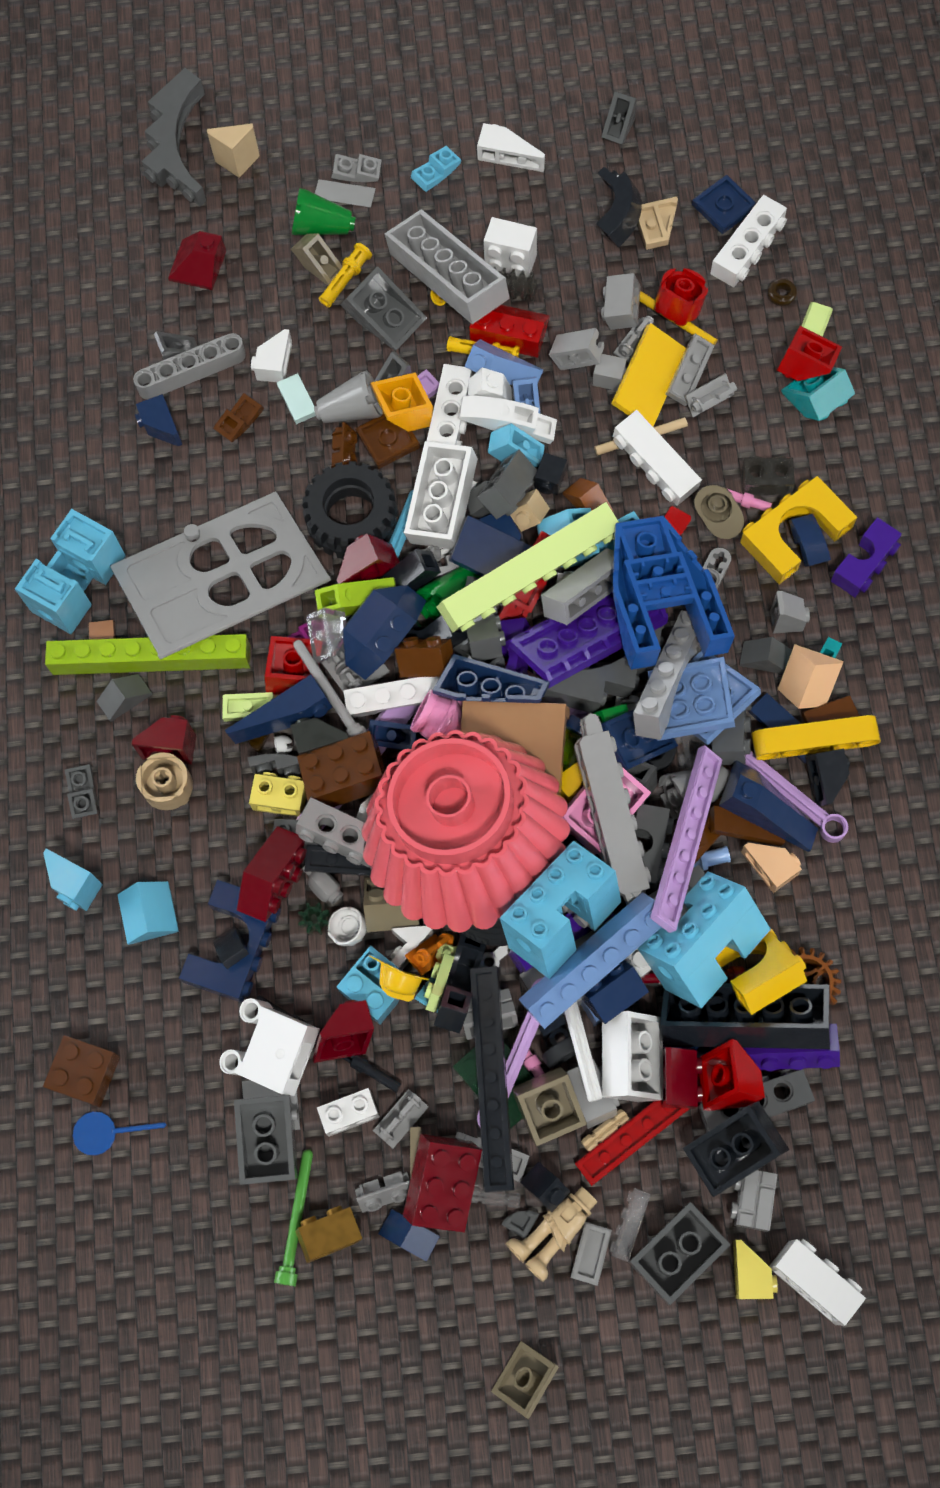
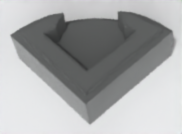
[501,1211,539,1239]

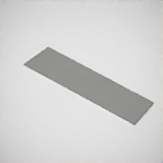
[315,179,376,208]

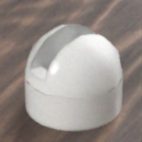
[274,735,293,755]

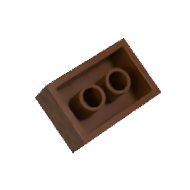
[297,731,385,807]

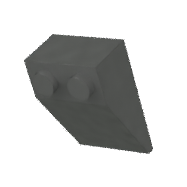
[340,266,427,351]
[234,1095,298,1185]

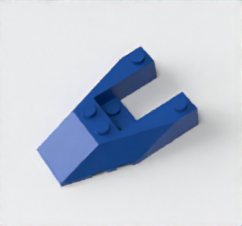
[613,516,735,670]

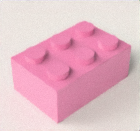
[562,767,651,855]

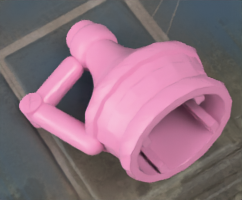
[410,689,463,740]

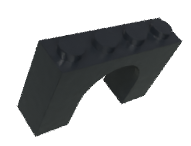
[380,549,467,648]

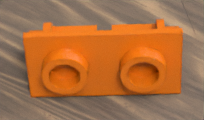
[405,933,454,976]

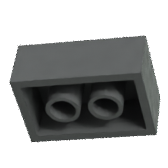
[628,1202,730,1305]

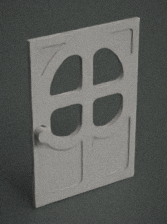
[110,491,331,659]

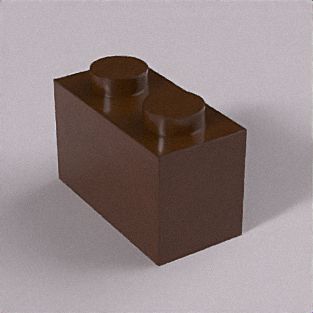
[395,636,454,677]

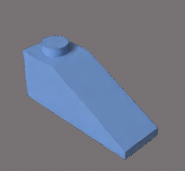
[464,339,544,385]

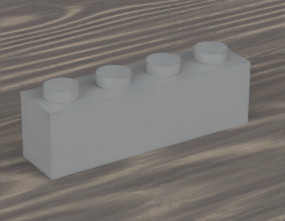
[541,548,614,625]

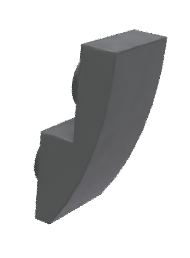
[248,754,300,777]
[64,764,98,819]

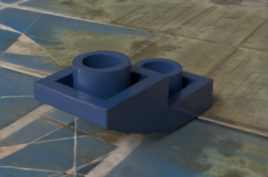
[789,514,831,567]

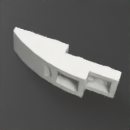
[458,396,557,444]

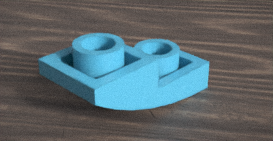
[411,146,461,192]

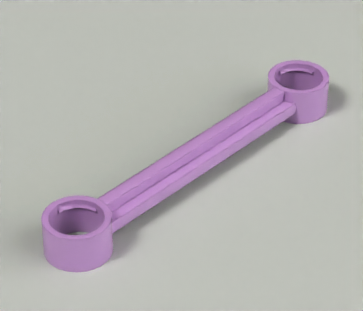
[746,751,848,843]
[477,977,544,1128]

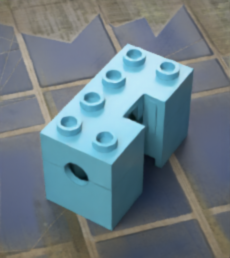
[15,509,126,634]
[500,841,621,979]
[638,871,771,1008]

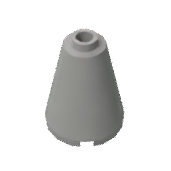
[314,371,383,423]
[659,766,731,820]

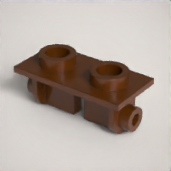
[331,422,357,468]

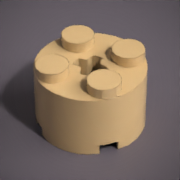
[136,752,193,810]

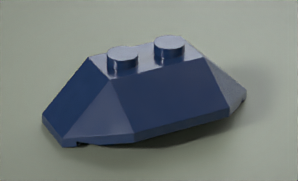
[342,585,426,680]

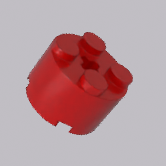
[654,268,708,326]

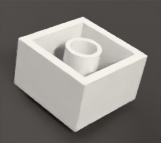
[484,217,537,278]

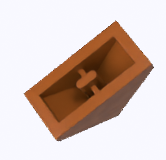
[563,478,613,512]

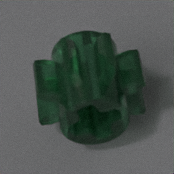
[298,902,330,936]

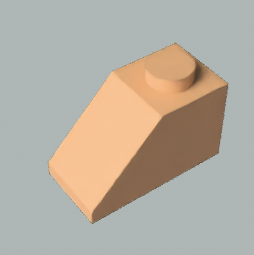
[741,843,802,893]

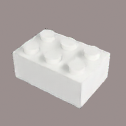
[602,1011,663,1102]
[769,1239,866,1326]

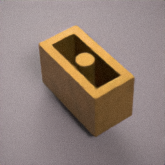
[295,1205,362,1263]

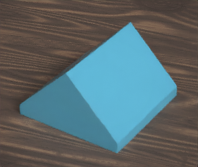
[118,881,179,945]

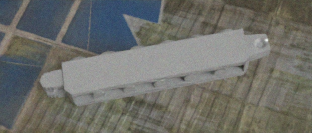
[574,713,651,906]

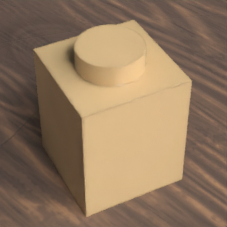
[510,489,550,532]

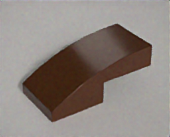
[213,393,264,442]

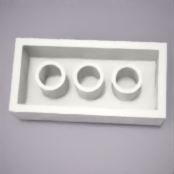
[404,441,478,549]

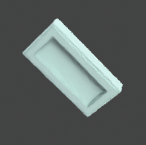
[277,373,316,424]

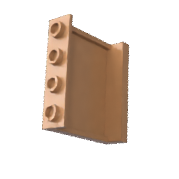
[460,701,570,796]

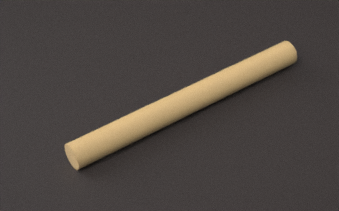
[594,417,688,456]

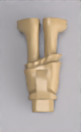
[505,1187,597,1282]

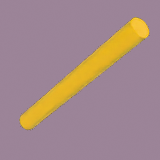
[639,291,717,345]

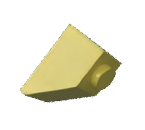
[733,1240,778,1299]

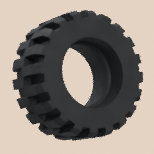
[302,461,398,559]

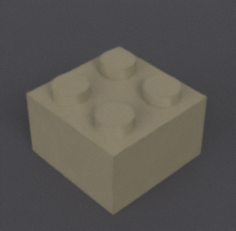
[512,1067,587,1147]

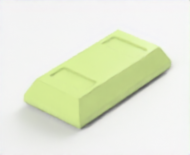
[802,302,833,337]

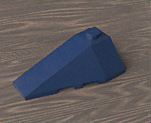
[433,654,550,703]
[225,675,333,744]
[719,760,818,852]

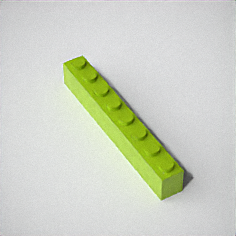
[45,634,251,675]

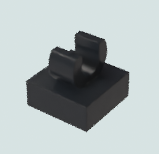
[538,1014,570,1046]

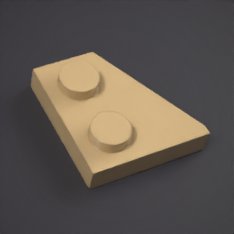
[638,197,678,250]

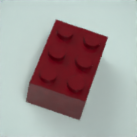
[237,826,307,922]
[403,1134,482,1233]

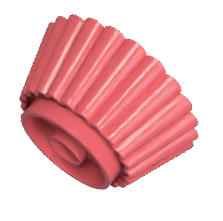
[362,730,570,933]

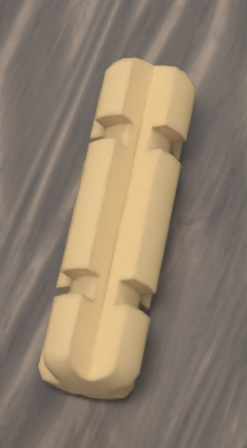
[581,1109,629,1152]

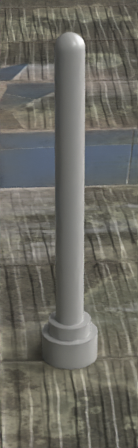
[293,640,367,738]

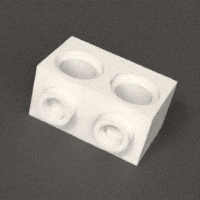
[317,1088,380,1137]

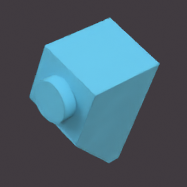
[488,423,545,467]

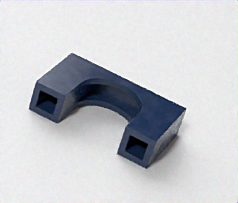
[179,880,281,1003]

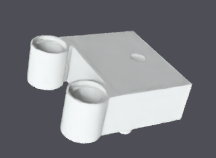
[219,998,320,1096]

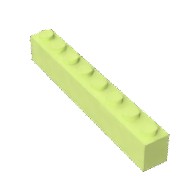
[437,502,619,632]

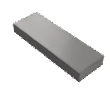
[665,334,715,406]

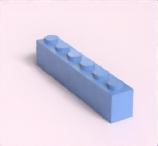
[518,892,661,1029]

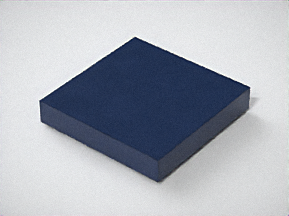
[692,175,756,234]

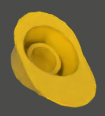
[368,955,429,1002]

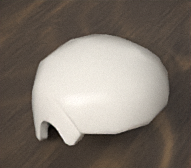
[328,907,367,946]

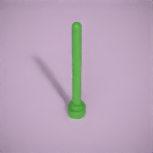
[274,1149,313,1286]

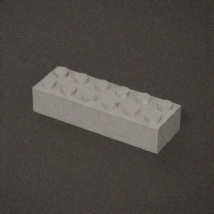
[384,209,510,324]

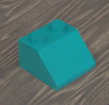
[781,367,855,421]

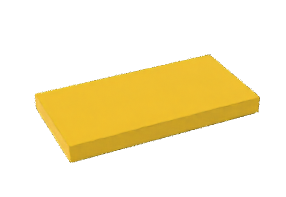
[611,323,686,427]

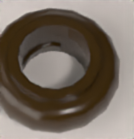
[768,279,797,306]

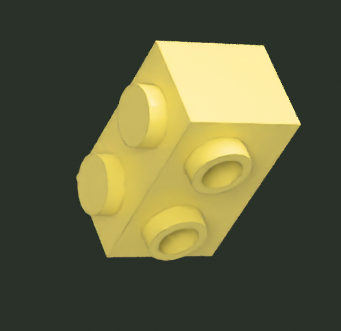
[249,772,307,817]

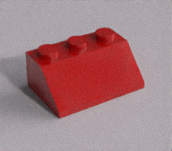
[469,305,550,358]

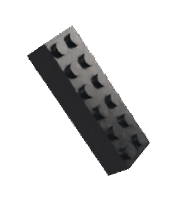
[660,983,831,1049]

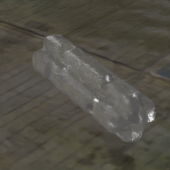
[471,1187,521,1208]

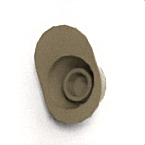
[695,485,744,539]

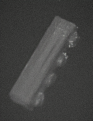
[609,1188,651,1262]

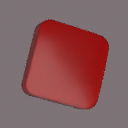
[664,506,691,536]

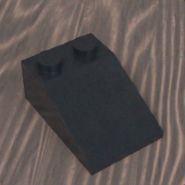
[683,1101,790,1197]

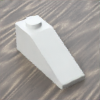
[477,123,545,172]

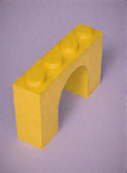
[740,476,857,585]
[715,928,807,1015]

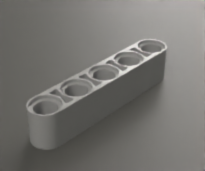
[133,333,246,399]

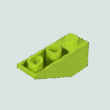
[315,577,396,620]

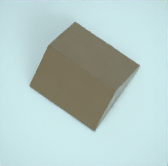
[491,1341,559,1419]

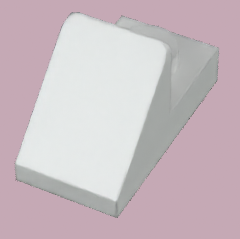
[390,926,433,970]

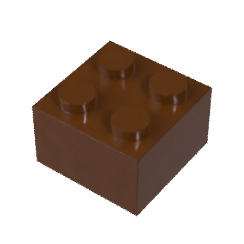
[43,1035,120,1108]

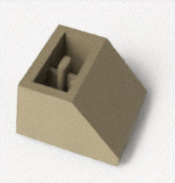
[363,877,419,932]

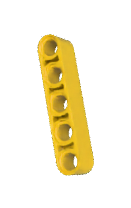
[751,715,881,760]

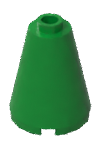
[292,188,356,236]
[416,567,480,621]

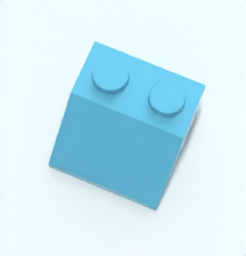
[43,849,103,911]

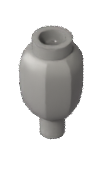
[302,866,343,904]

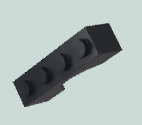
[434,932,486,1034]

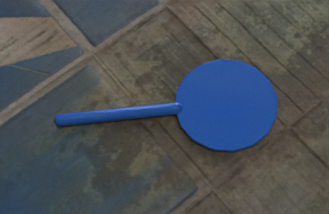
[73,1112,166,1156]

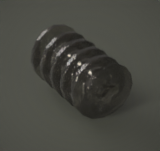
[493,266,538,302]

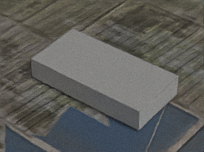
[570,1222,612,1286]

